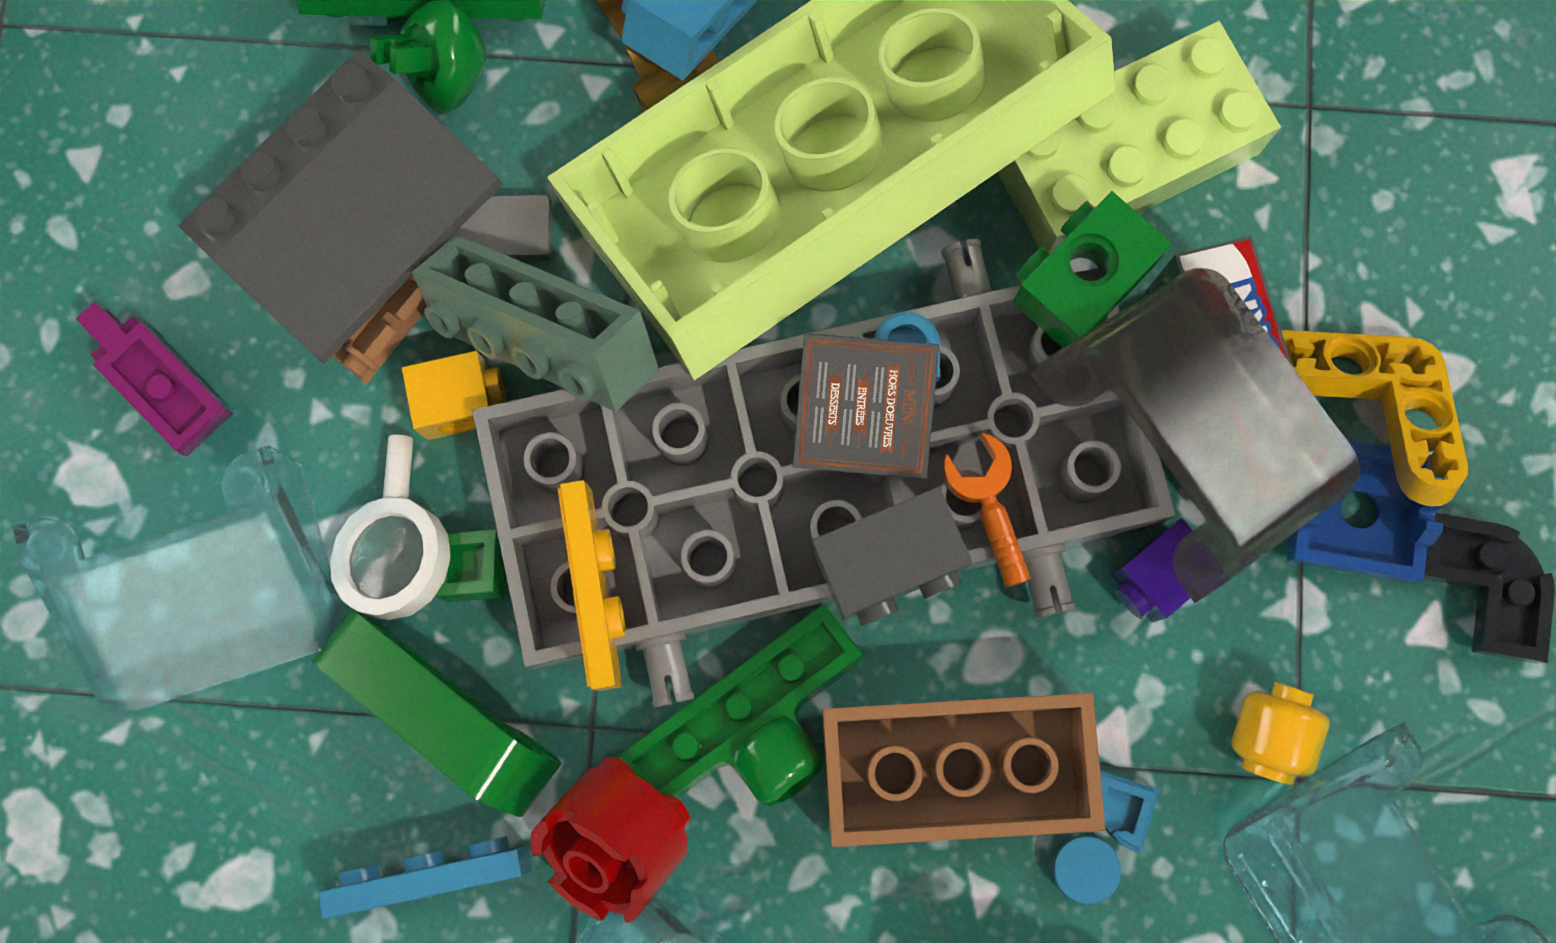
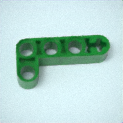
[313,609,562,817]

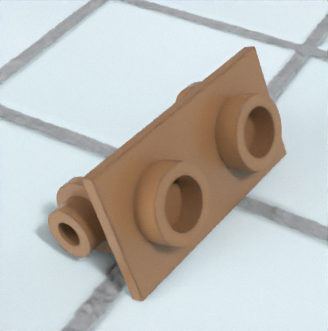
[331,274,427,384]

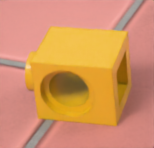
[401,351,506,440]

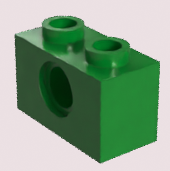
[1013,191,1172,355]

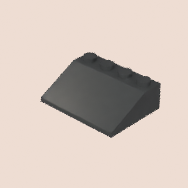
[178,50,503,364]

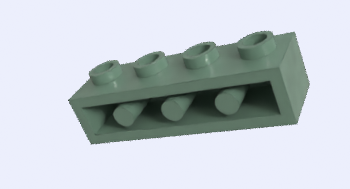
[412,235,659,412]

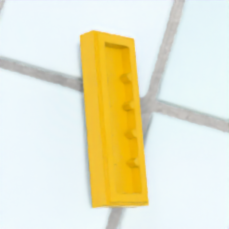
[558,480,626,691]

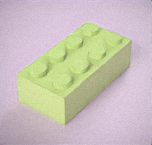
[998,21,1281,254]

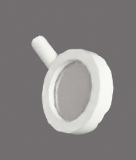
[330,435,451,620]

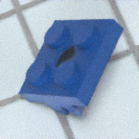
[1287,434,1445,584]

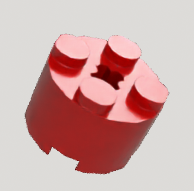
[531,758,691,923]

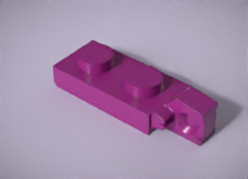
[76,302,233,457]

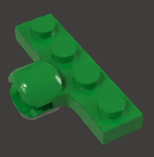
[616,604,865,806]

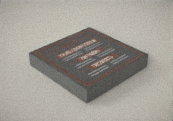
[793,333,939,479]

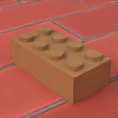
[822,693,1106,847]

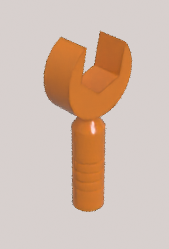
[942,433,1031,588]

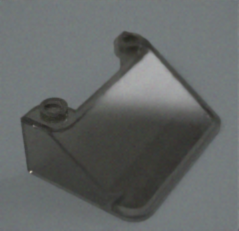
[1029,268,1359,603]

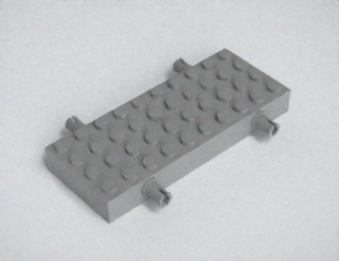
[472,239,1176,708]

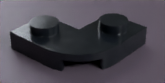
[1424,513,1555,664]

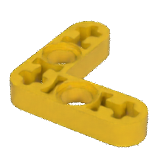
[1281,330,1468,507]

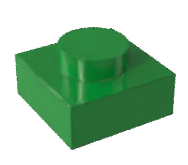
[435,529,506,602]

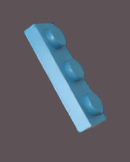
[318,836,532,919]

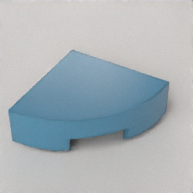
[1100,770,1160,854]

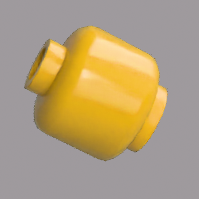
[1231,682,1330,785]

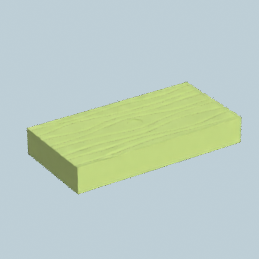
[547,0,1116,381]

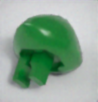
[370,0,486,115]

